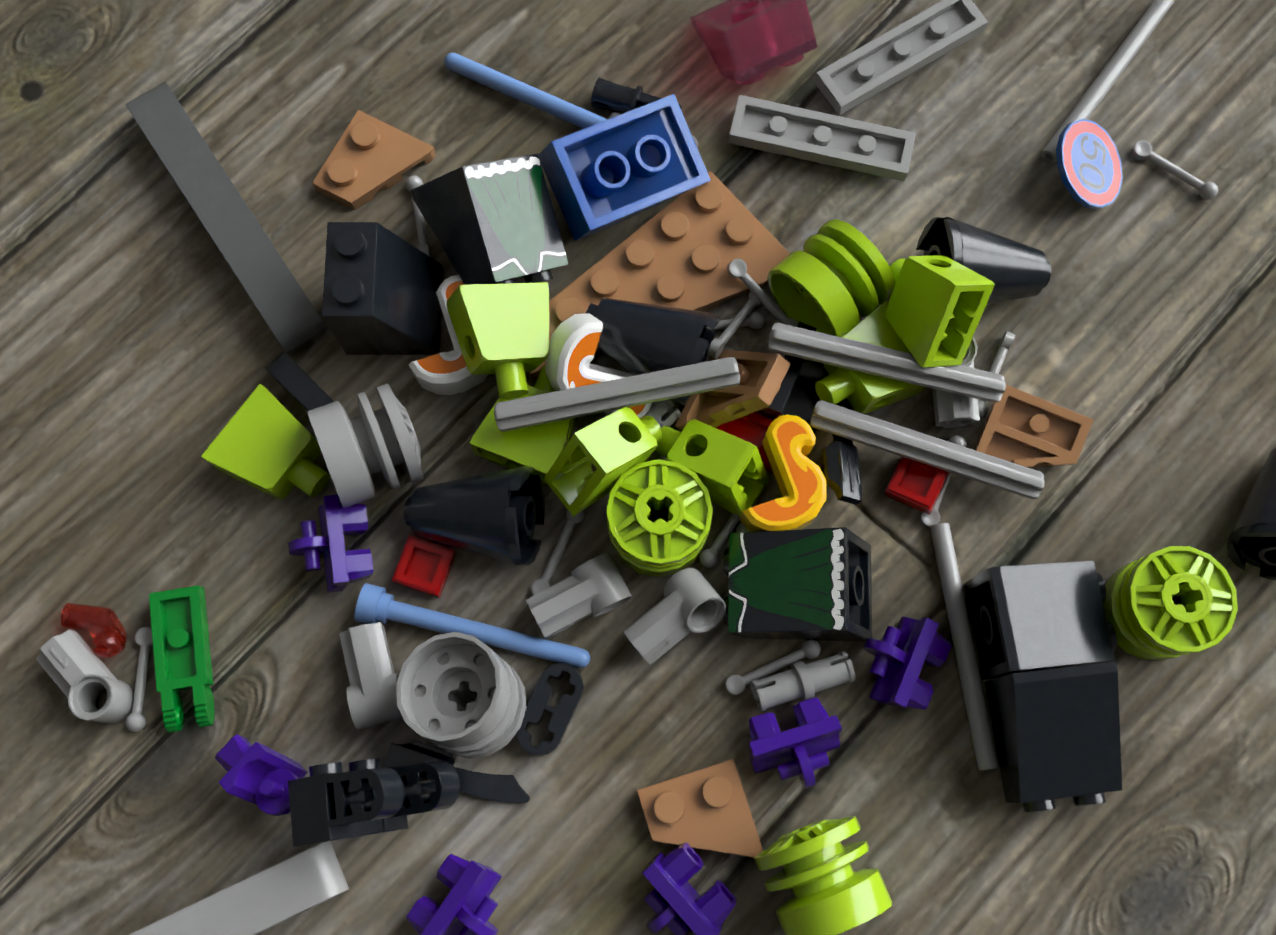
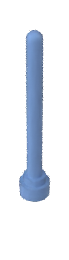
[444,53,608,129]
[354,583,590,668]

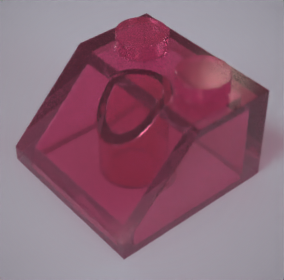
[690,0,818,85]

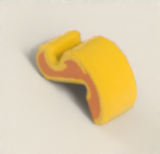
[739,414,826,532]

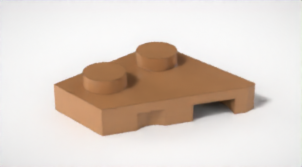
[312,110,436,210]
[675,350,791,431]
[974,385,1094,468]
[637,759,763,857]

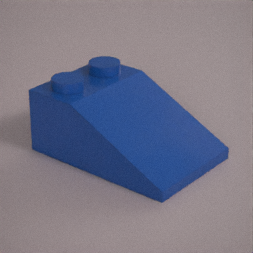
[538,94,711,241]

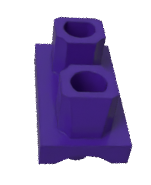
[288,495,374,593]
[863,617,951,710]
[749,697,842,789]
[215,734,308,816]
[642,843,737,935]
[406,854,502,935]

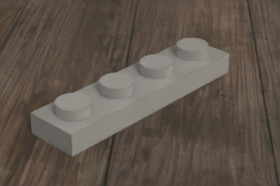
[814,0,988,116]
[728,95,916,181]

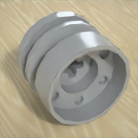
[307,383,424,508]
[396,632,527,759]

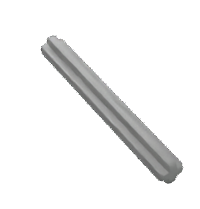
[767,323,1006,403]
[494,357,740,432]
[810,400,1045,499]

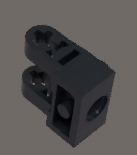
[288,758,460,847]

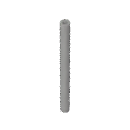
[1041,0,1174,163]
[930,523,999,771]

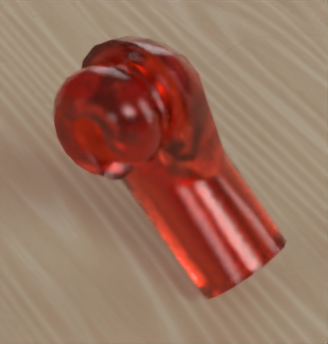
[61,603,127,658]

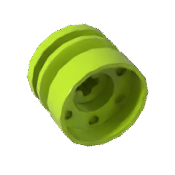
[767,219,895,338]
[606,459,713,577]
[1103,546,1238,660]
[754,816,892,935]

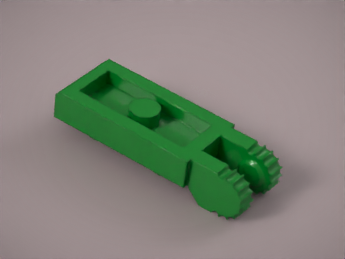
[149,585,215,733]

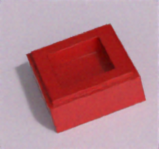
[885,457,950,515]
[392,535,456,598]

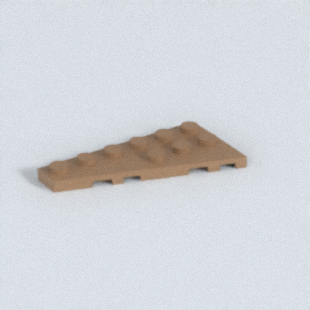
[526,171,790,379]

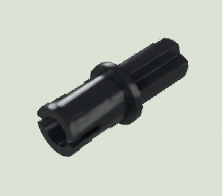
[591,77,682,114]

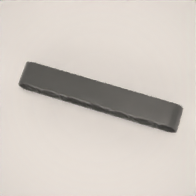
[125,82,328,354]

